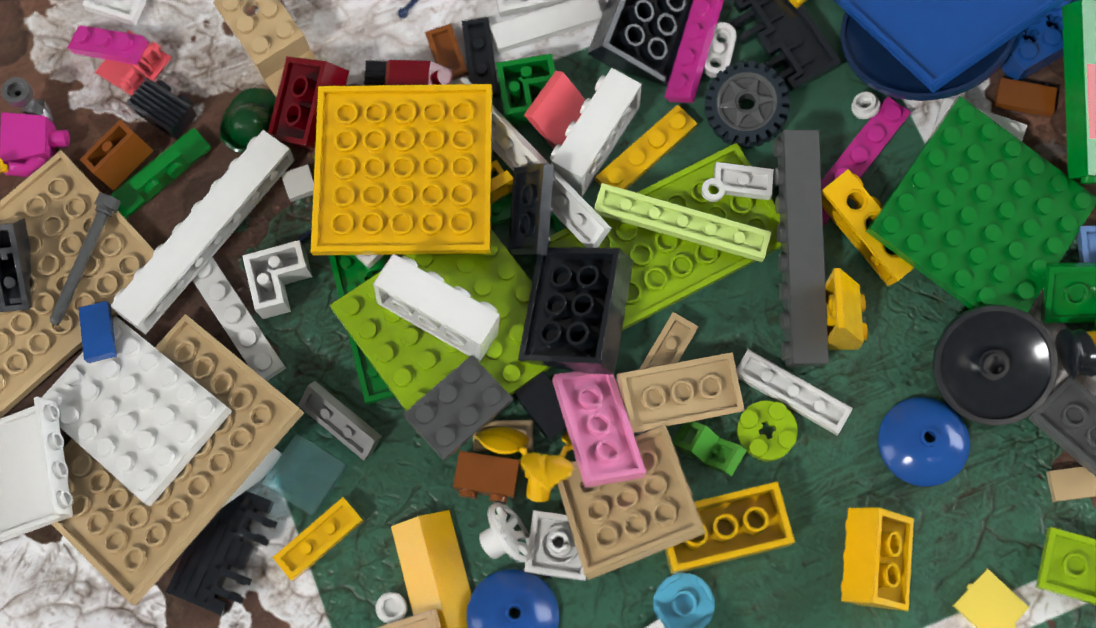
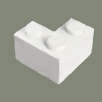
[242,240,312,319]

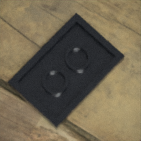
[508,163,555,256]

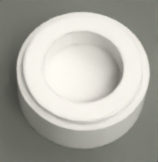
[376,592,407,624]

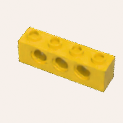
[821,169,914,286]

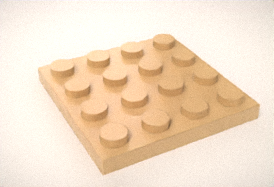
[557,424,706,580]

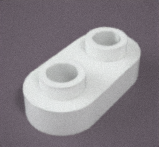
[703,23,736,78]

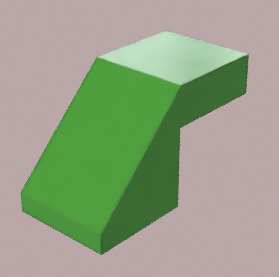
[673,421,746,477]

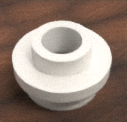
[851,92,881,119]

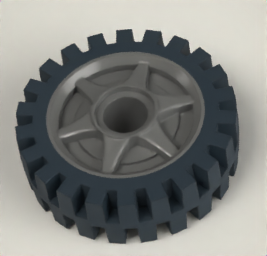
[705,61,790,148]

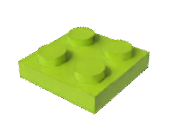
[1035,527,1096,605]

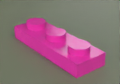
[67,25,148,65]

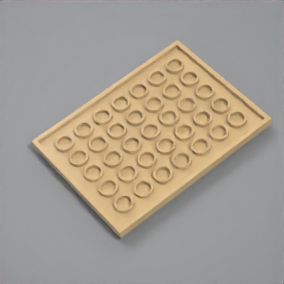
[0,150,155,418]
[52,314,304,606]

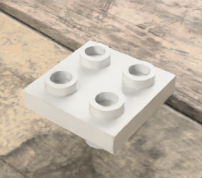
[524,510,586,581]

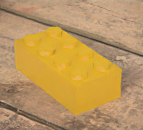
[665,482,795,575]

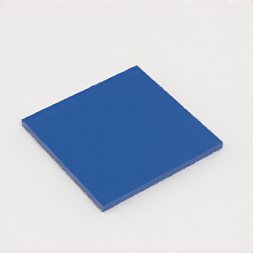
[834,0,1066,93]

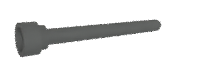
[50,193,121,325]

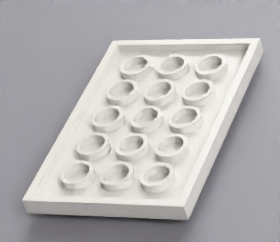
[42,315,232,507]

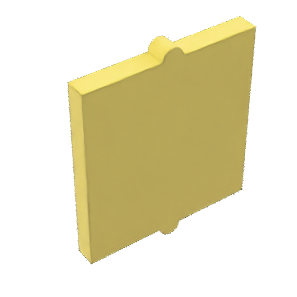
[952,569,1029,628]

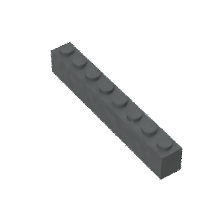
[773,130,829,367]

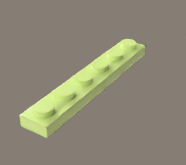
[594,183,771,262]

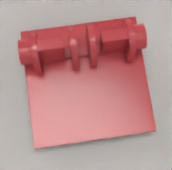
[95,30,172,95]

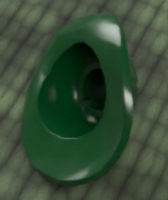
[219,88,276,154]

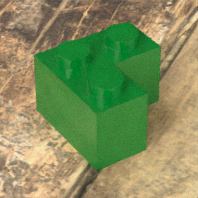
[496,53,555,127]

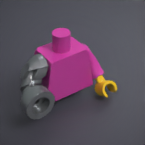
[0,77,70,177]

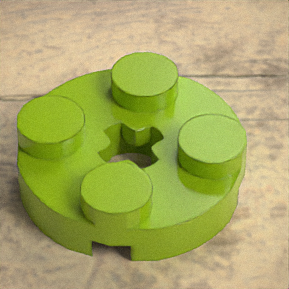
[736,401,798,462]

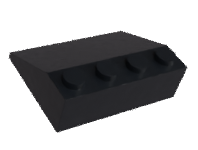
[587,0,693,87]
[518,247,634,375]

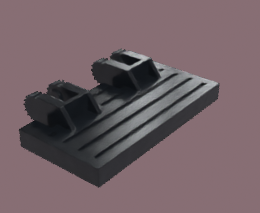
[729,0,841,92]
[166,491,278,616]

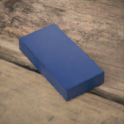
[79,301,117,363]

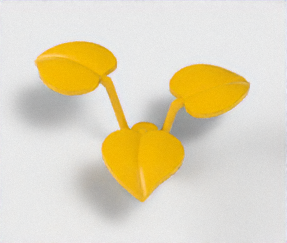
[475,427,574,502]

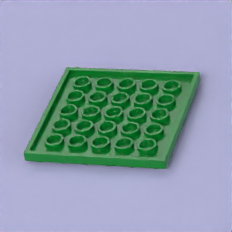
[866,96,1096,313]

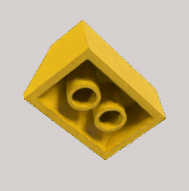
[841,508,914,611]

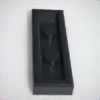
[461,17,500,98]

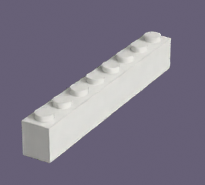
[110,130,295,335]

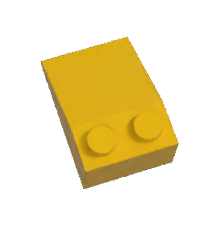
[825,268,868,350]

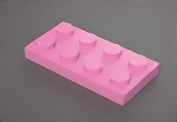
[552,371,646,487]

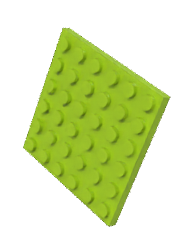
[330,229,551,411]

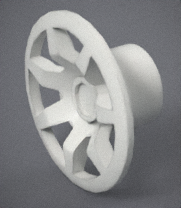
[479,502,531,562]

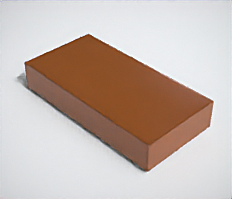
[425,24,468,81]
[994,77,1057,118]

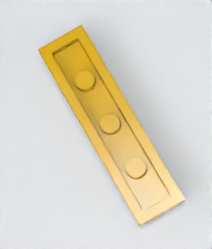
[595,105,697,190]

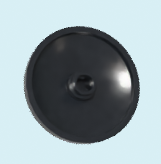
[932,305,1058,426]

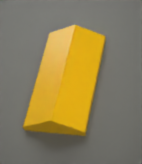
[391,510,472,628]

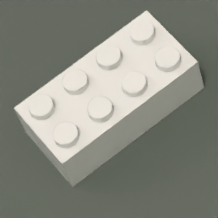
[550,68,642,197]
[373,254,500,362]

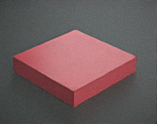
[524,71,585,150]

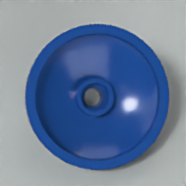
[878,397,970,487]
[466,569,559,628]

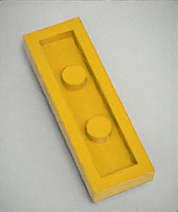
[272,497,364,582]

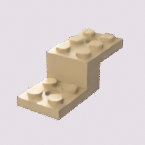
[213,0,317,98]

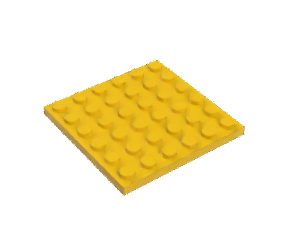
[311,84,492,255]

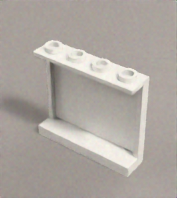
[0,397,73,542]

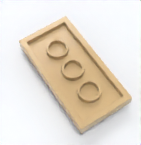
[616,352,745,433]

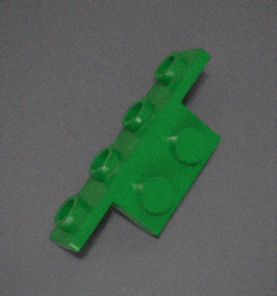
[110,128,211,219]

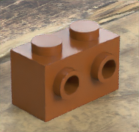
[80,119,154,191]
[453,451,521,504]

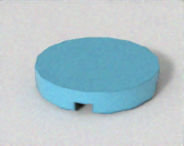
[653,573,715,628]

